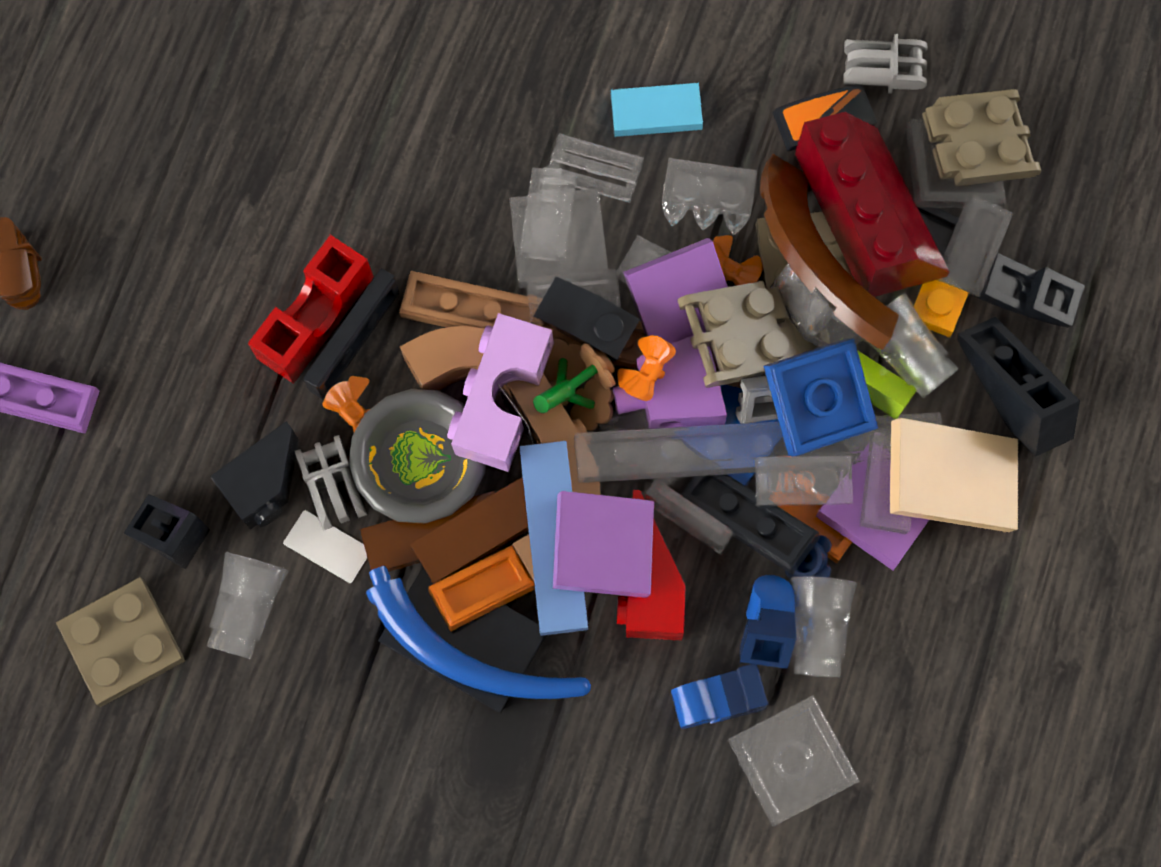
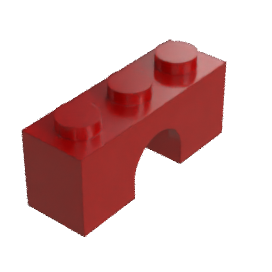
[248,235,374,384]

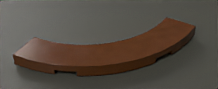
[760,154,899,350]

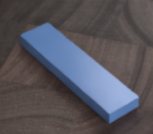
[519,441,588,636]

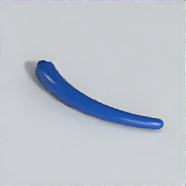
[366,566,591,699]

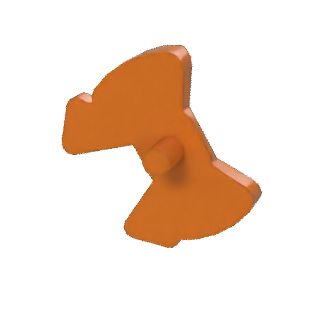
[713,235,763,286]
[617,335,676,401]
[322,376,370,432]

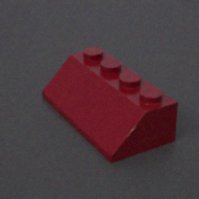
[795,112,949,297]

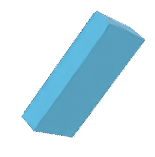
[611,83,703,137]

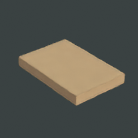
[890,418,1018,532]

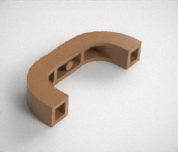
[400,326,601,584]

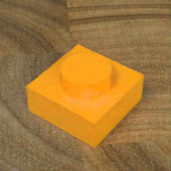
[908,280,969,338]

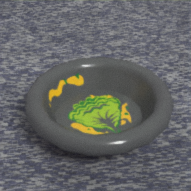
[349,388,486,523]

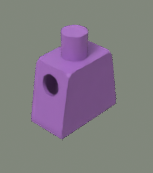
[613,331,727,431]

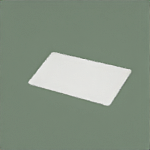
[283,510,367,583]

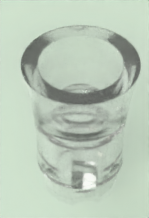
[856,293,958,398]
[207,552,289,659]
[791,577,857,678]

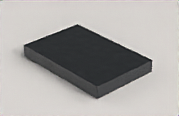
[378,567,547,714]

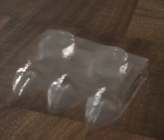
[662,158,757,235]

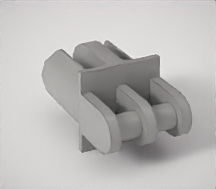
[843,34,927,94]
[295,435,367,531]

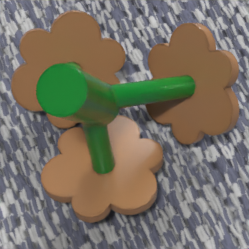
[533,337,616,431]

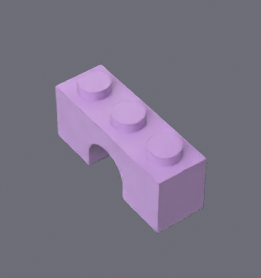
[447,313,554,472]

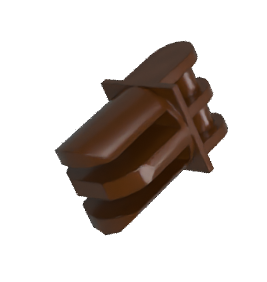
[0,217,42,310]

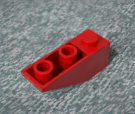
[617,490,686,640]

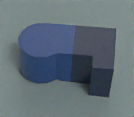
[740,575,797,669]
[671,664,768,729]

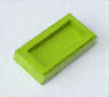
[840,340,918,419]

